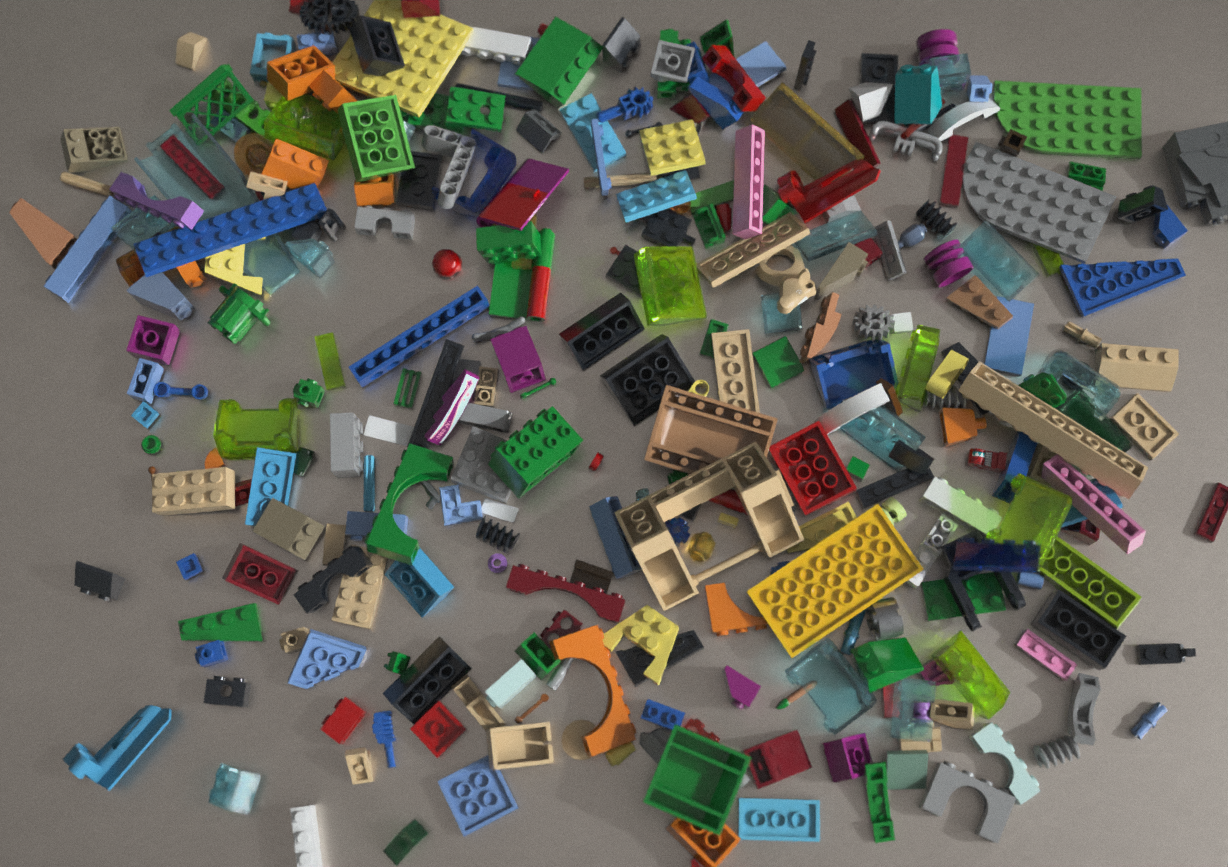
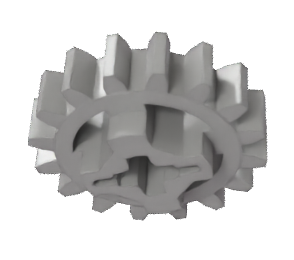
[853,305,895,341]

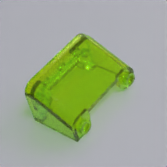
[213,398,298,459]
[984,473,1072,568]

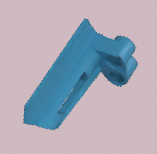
[63,705,171,791]

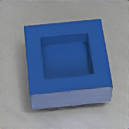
[176,553,204,580]

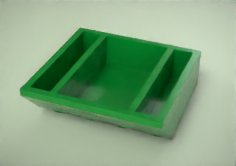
[643,724,751,836]

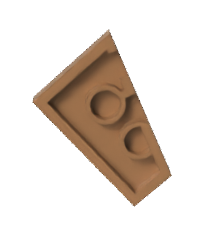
[946,275,1013,330]

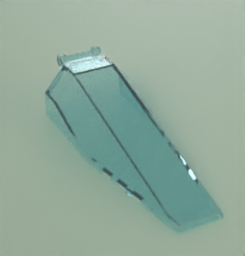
[134,114,300,295]

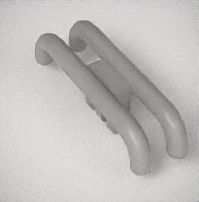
[868,121,943,161]

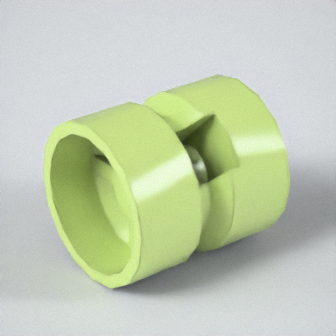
[881,497,907,526]

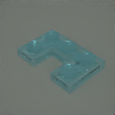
[890,678,936,742]

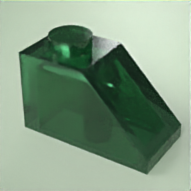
[383,819,429,866]

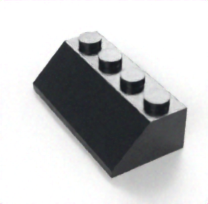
[559,292,645,370]
[382,636,472,724]

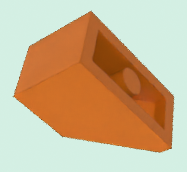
[176,260,207,288]

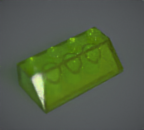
[896,325,940,412]
[931,630,1011,720]

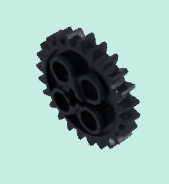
[299,0,359,34]

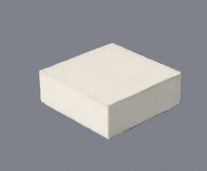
[892,312,913,334]

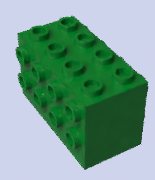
[488,406,584,499]

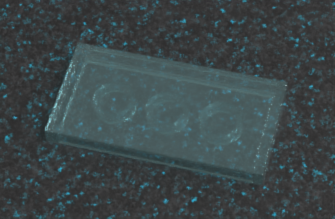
[795,210,877,262]

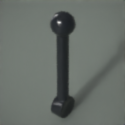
[625,122,662,137]

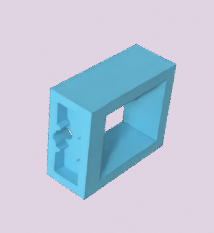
[250,33,297,83]

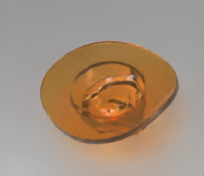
[234,133,273,176]

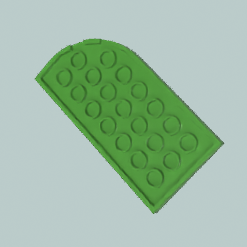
[993,81,1142,159]

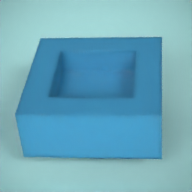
[131,401,160,429]

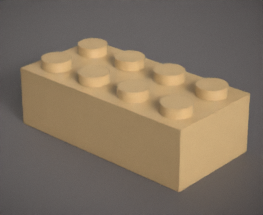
[152,467,235,516]

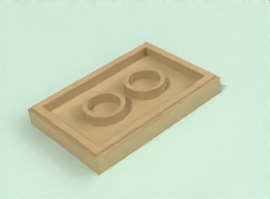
[1109,393,1179,460]

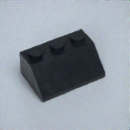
[350,15,405,76]

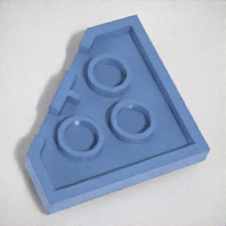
[288,629,366,689]

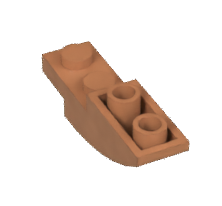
[800,292,842,363]

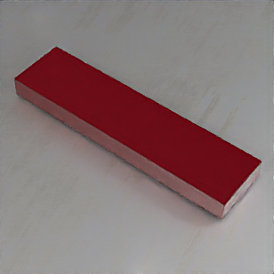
[834,99,881,167]
[159,134,225,200]
[939,135,969,208]

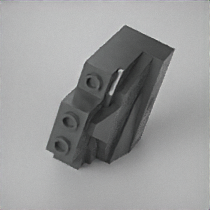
[1162,122,1228,226]

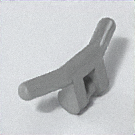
[472,316,525,341]

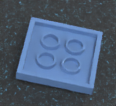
[437,755,519,837]

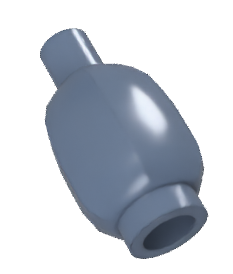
[897,223,928,248]

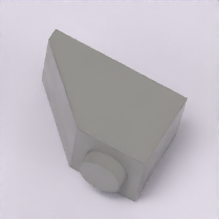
[822,195,861,225]

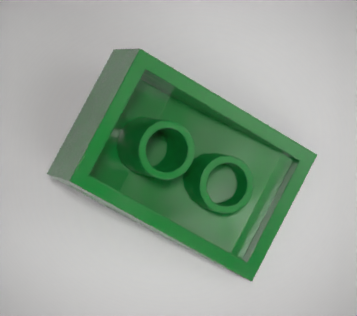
[850,638,924,693]

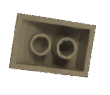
[814,242,868,300]
[252,498,325,560]

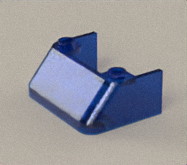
[432,129,517,216]

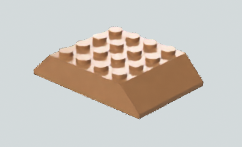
[644,385,778,488]

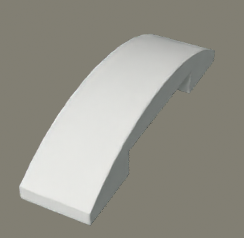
[927,98,1000,141]
[815,384,890,435]

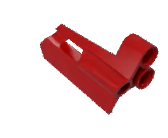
[777,159,881,223]

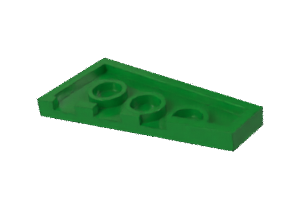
[178,603,264,642]

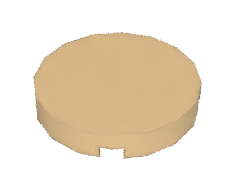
[562,720,596,760]

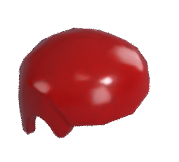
[432,249,462,277]

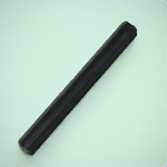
[455,83,543,112]

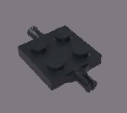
[638,208,696,252]

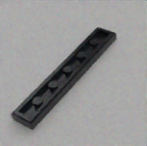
[407,339,465,449]

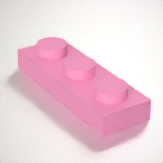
[1015,629,1077,681]

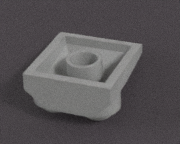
[650,40,695,83]

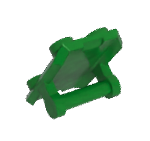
[1018,372,1066,408]

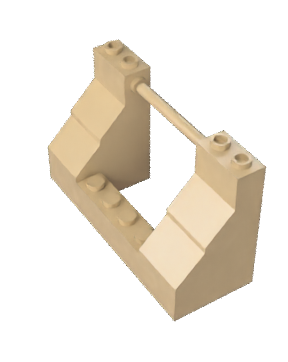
[614,442,804,611]

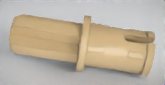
[1063,321,1102,349]

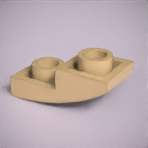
[474,366,499,406]
[322,524,346,566]

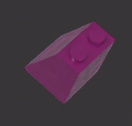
[490,326,546,393]

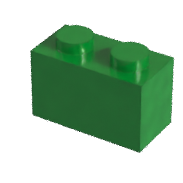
[515,632,561,680]

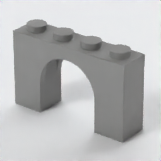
[919,761,1016,843]

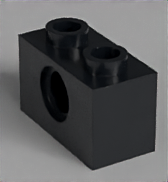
[204,676,251,707]

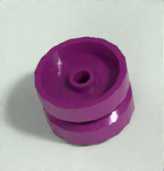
[916,29,960,70]

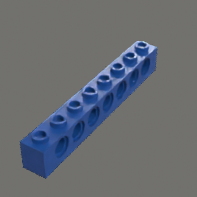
[349,285,490,388]

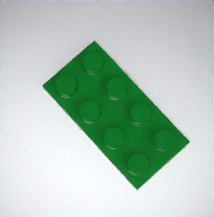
[920,572,1006,622]

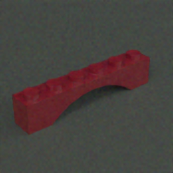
[506,564,626,624]

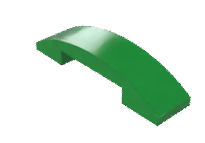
[865,761,895,843]

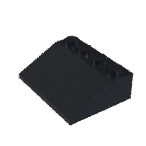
[600,334,695,426]

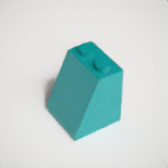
[895,64,942,124]

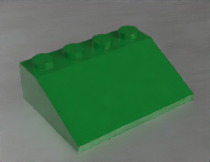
[515,16,602,109]

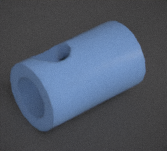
[1016,570,1044,590]

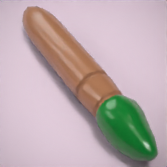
[776,681,817,709]

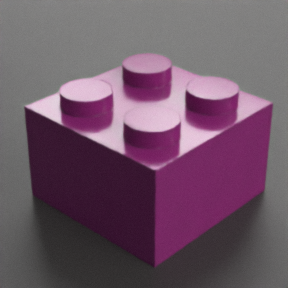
[126,315,180,365]

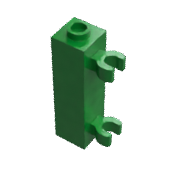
[657,29,691,99]

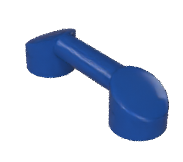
[154,382,208,400]

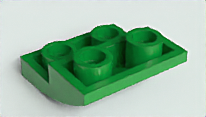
[1066,161,1106,191]
[752,336,805,388]

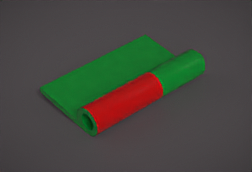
[489,228,555,322]

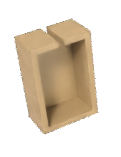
[486,722,554,771]

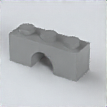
[354,206,415,240]

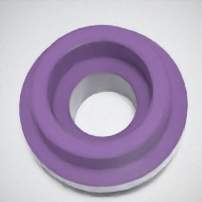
[488,554,507,573]

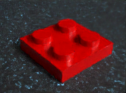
[410,701,467,758]

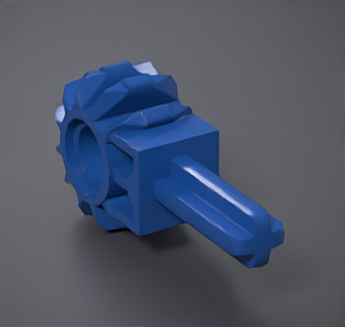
[596,86,653,123]

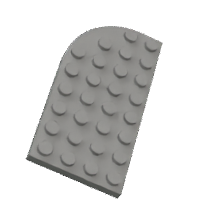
[963,142,1116,264]

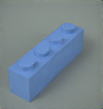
[589,496,642,579]

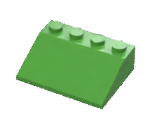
[337,95,415,182]

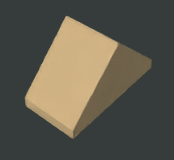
[176,32,207,70]

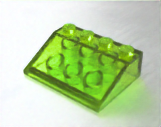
[264,94,345,160]
[634,246,707,326]

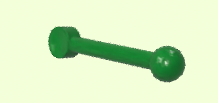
[520,378,556,399]

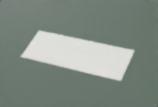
[363,415,414,446]

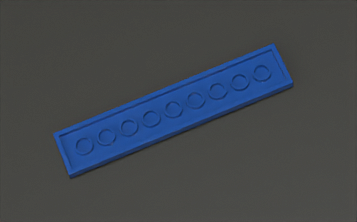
[134,183,327,277]

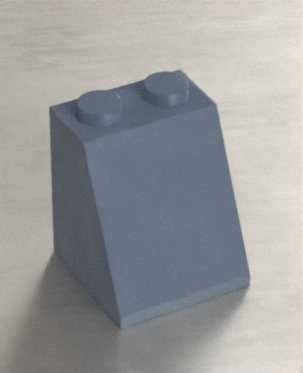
[127,272,195,321]

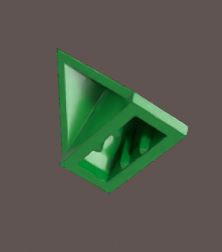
[700,20,735,57]
[762,184,798,225]

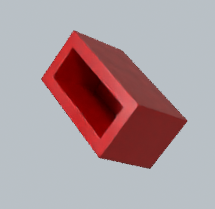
[320,697,367,744]

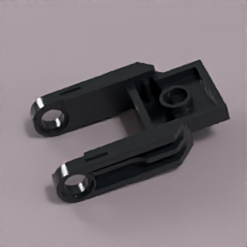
[940,530,1026,632]

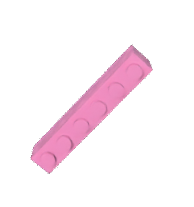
[732,124,765,239]
[1041,454,1145,554]

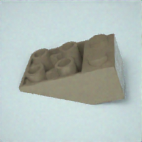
[60,127,128,173]

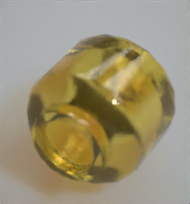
[687,532,716,562]

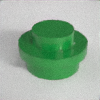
[141,435,161,454]

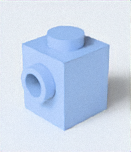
[966,75,992,102]

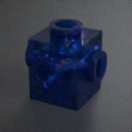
[665,517,691,547]

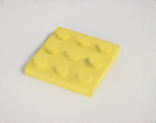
[639,119,705,176]

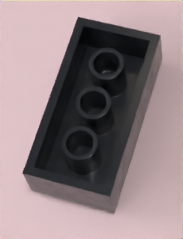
[1032,590,1127,670]

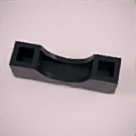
[293,546,373,614]

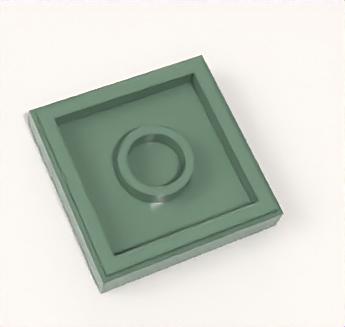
[886,750,928,790]

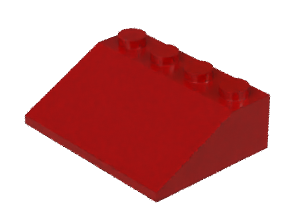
[769,421,857,516]

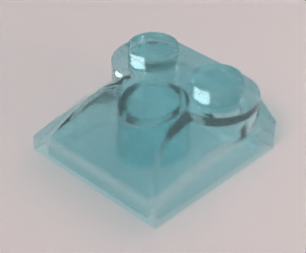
[760,292,802,334]

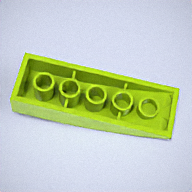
[1018,528,1142,630]

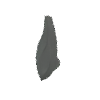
[421,480,440,509]

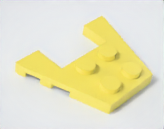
[205,237,266,296]
[602,605,679,685]

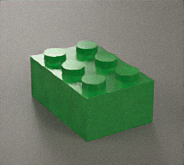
[476,221,542,264]

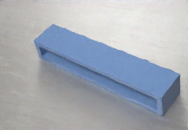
[44,196,133,303]

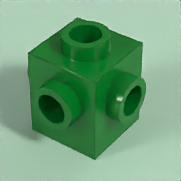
[293,378,325,408]

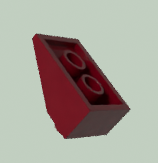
[222,543,296,605]

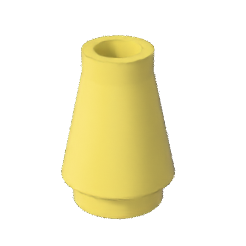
[605,742,636,767]

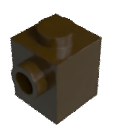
[998,129,1027,157]

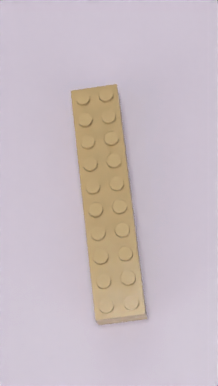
[958,361,1148,499]

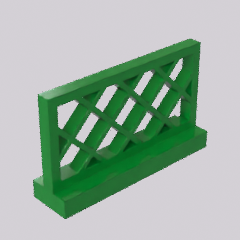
[169,64,254,146]

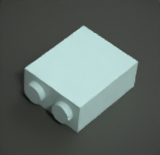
[485,659,537,708]

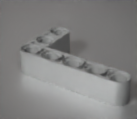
[421,125,476,209]

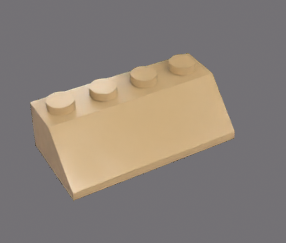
[1094,343,1179,392]

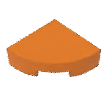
[205,447,225,469]

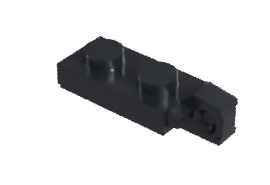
[1137,643,1196,665]

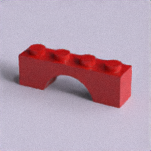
[702,45,766,111]

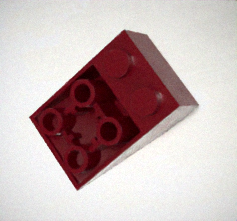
[742,730,812,789]

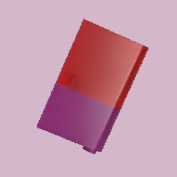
[476,159,569,231]

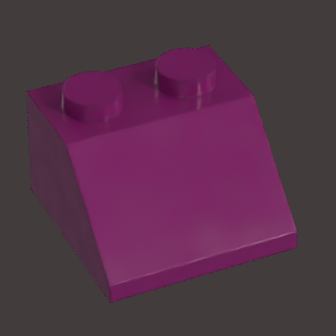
[722,665,761,710]
[823,733,873,783]

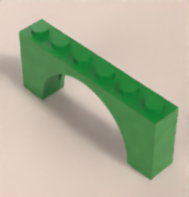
[365,443,454,566]

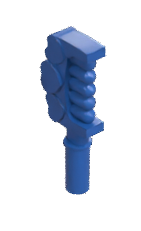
[372,711,396,768]

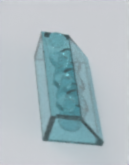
[959,221,1040,302]
[840,405,926,472]

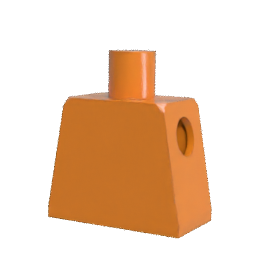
[939,408,987,447]

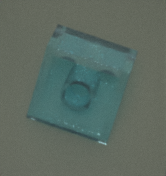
[285,239,335,279]

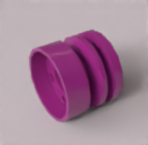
[923,239,974,288]

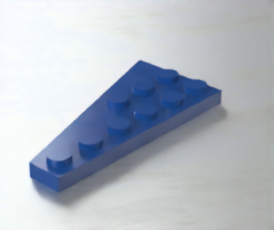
[1059,258,1186,318]

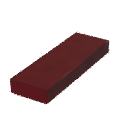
[1194,482,1228,543]

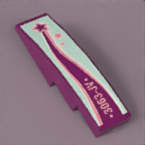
[424,369,480,446]

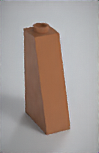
[9,198,78,269]

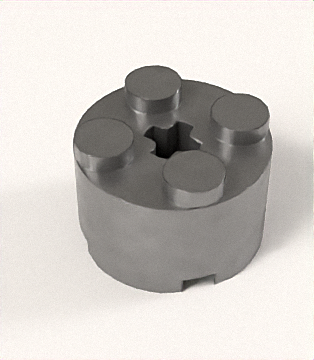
[866,597,904,641]

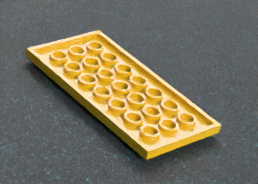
[747,504,924,659]

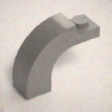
[1068,673,1101,746]

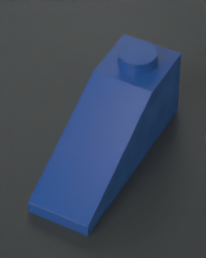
[688,76,744,130]

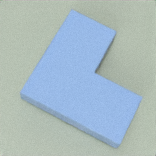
[439,484,483,526]

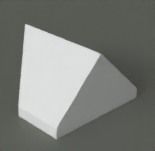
[849,82,893,121]

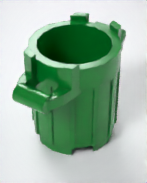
[207,283,270,344]

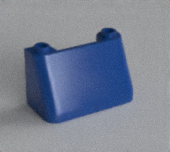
[809,338,900,410]

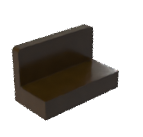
[570,559,613,594]

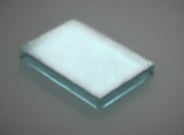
[111,195,176,253]

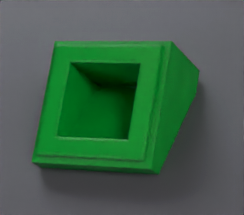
[846,456,870,482]

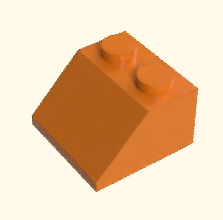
[309,70,358,113]
[354,174,395,206]

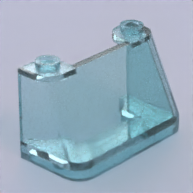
[1037,349,1121,421]
[785,638,877,735]

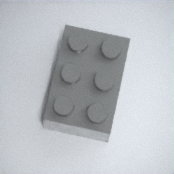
[330,413,364,478]

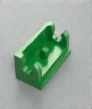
[692,203,726,249]

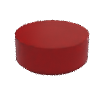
[588,452,604,471]

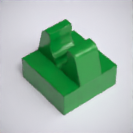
[384,651,410,675]

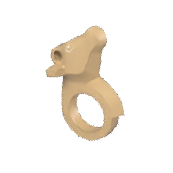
[755,245,817,314]

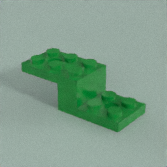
[407,86,505,135]

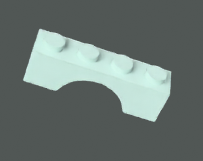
[968,722,1040,805]

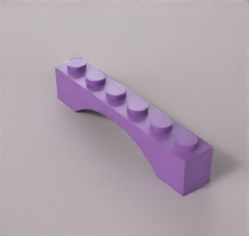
[109,172,204,230]

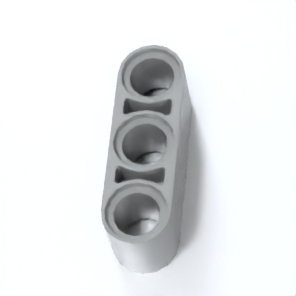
[458,403,513,433]

